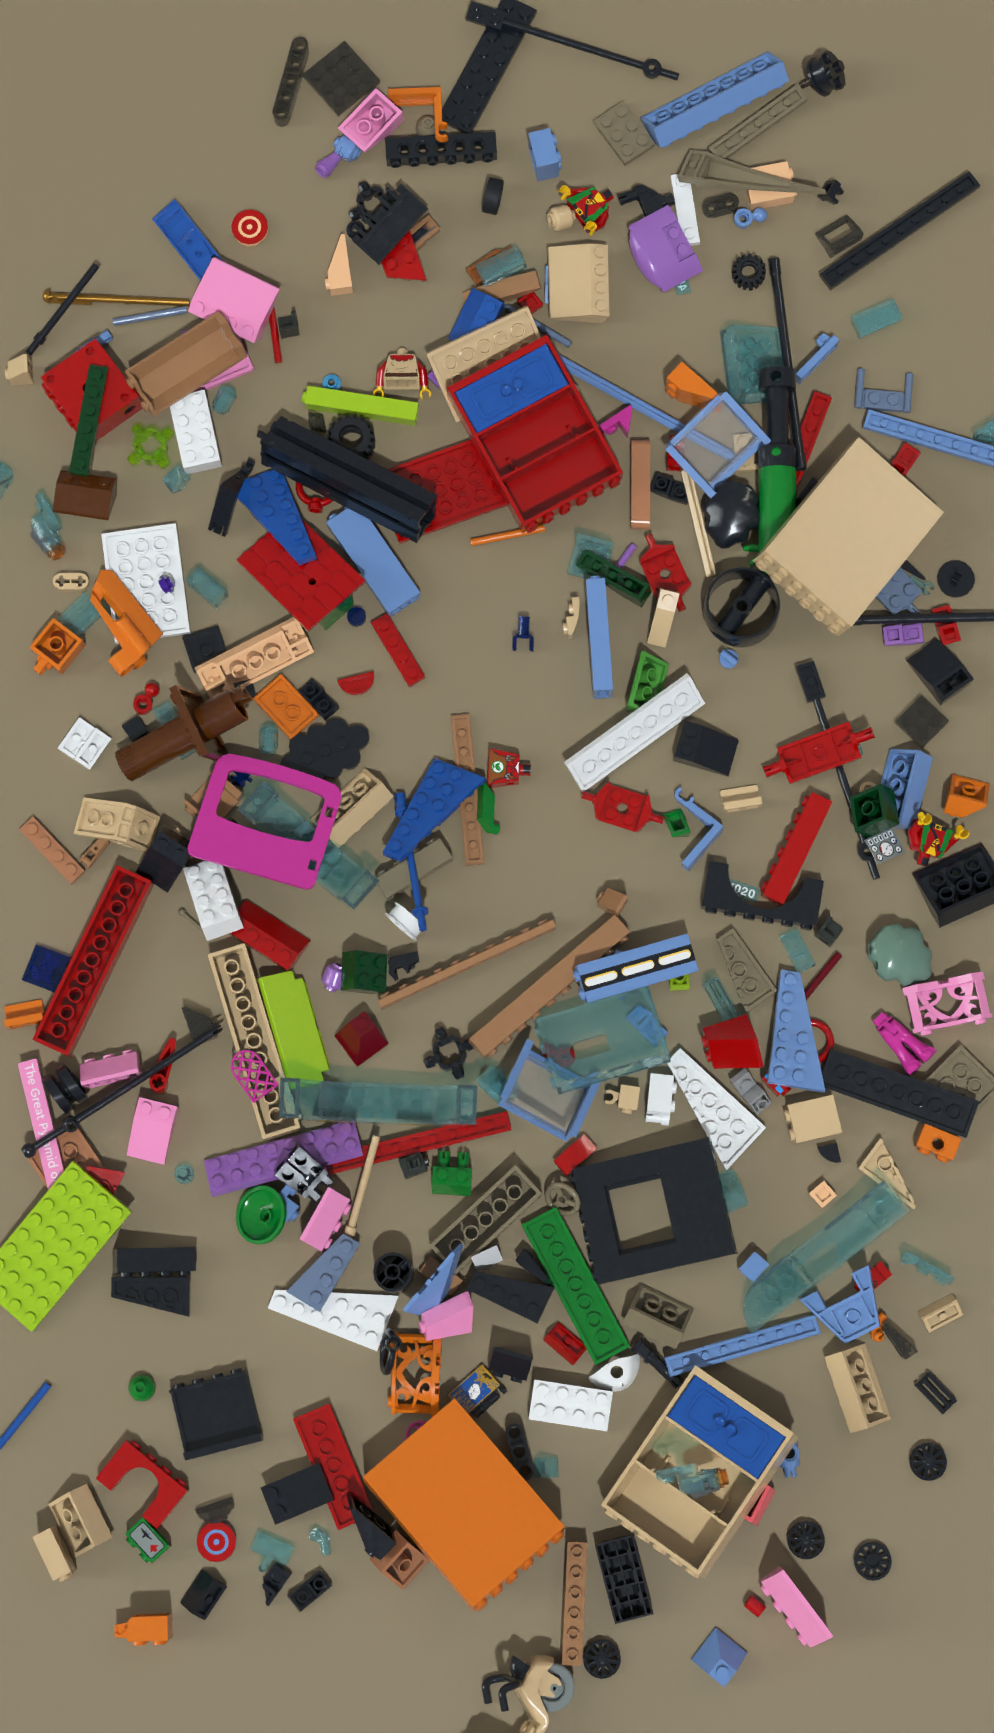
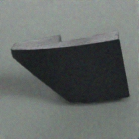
[262,1562,292,1607]

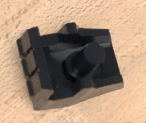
[388,951,419,982]

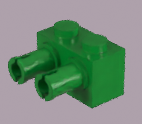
[432,1151,472,1196]

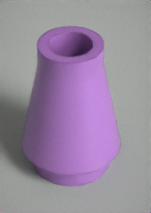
[315,151,342,178]

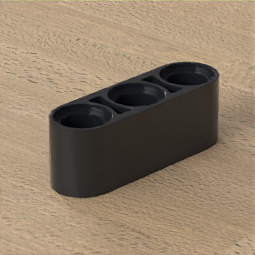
[506,1423,534,1481]

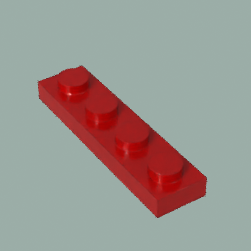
[371,613,425,687]

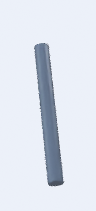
[505,304,572,348]
[112,306,187,326]

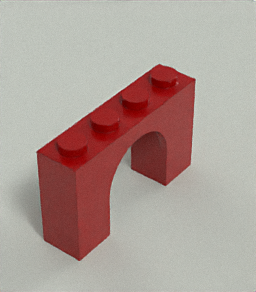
[96,1440,189,1529]

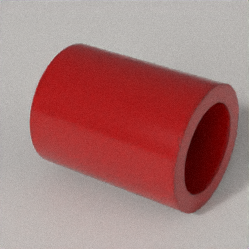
[744,1595,766,1618]

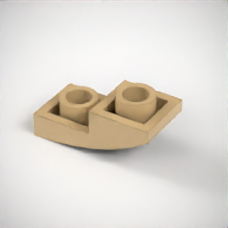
[563,597,580,640]

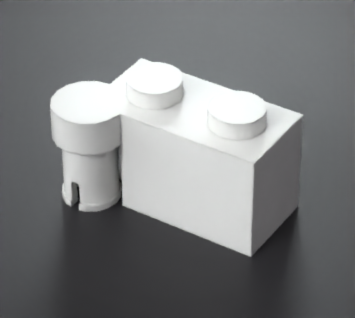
[646,1073,677,1126]

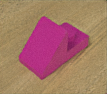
[599,405,632,438]

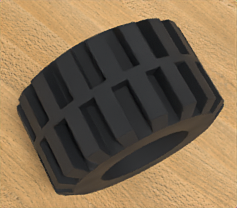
[327,414,375,460]

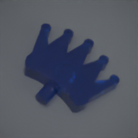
[231,771,253,787]

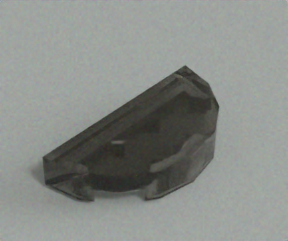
[195,1497,234,1524]

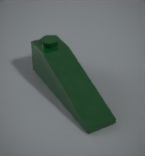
[576,549,652,608]

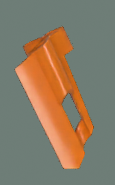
[90,570,163,677]

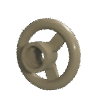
[545,1182,581,1216]

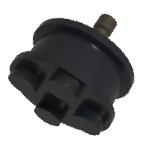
[800,51,846,97]

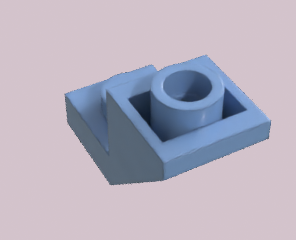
[280,1184,300,1223]

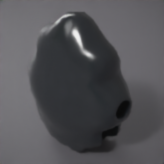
[702,480,759,549]

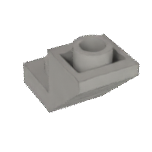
[730,1068,772,1115]

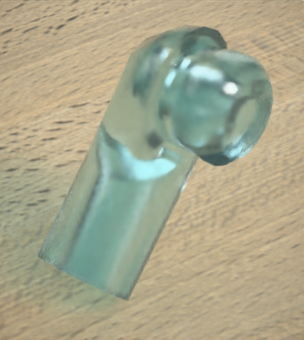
[309,1528,331,1555]

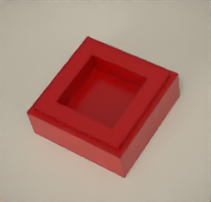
[517,292,543,315]

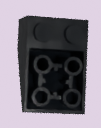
[906,639,974,706]

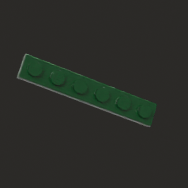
[69,365,109,477]

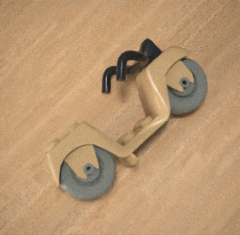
[482,1654,575,1733]

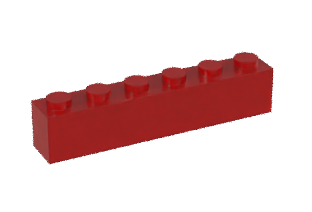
[760,792,833,906]

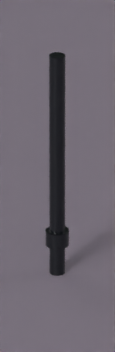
[26,263,99,356]

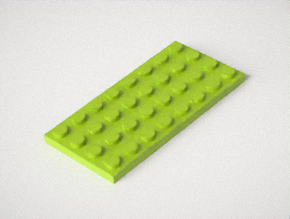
[0,1161,133,1332]

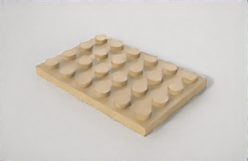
[425,306,541,422]

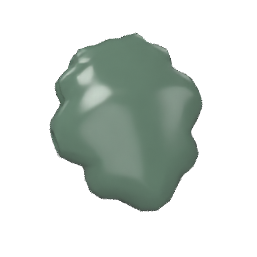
[867,923,932,986]

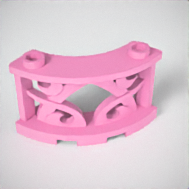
[902,972,993,1036]

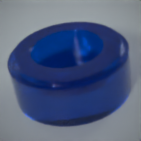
[347,607,366,627]

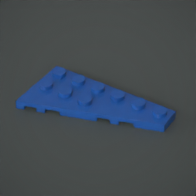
[238,470,317,566]

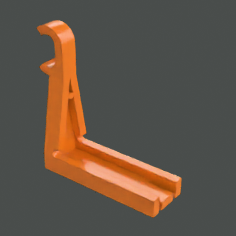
[388,87,448,142]

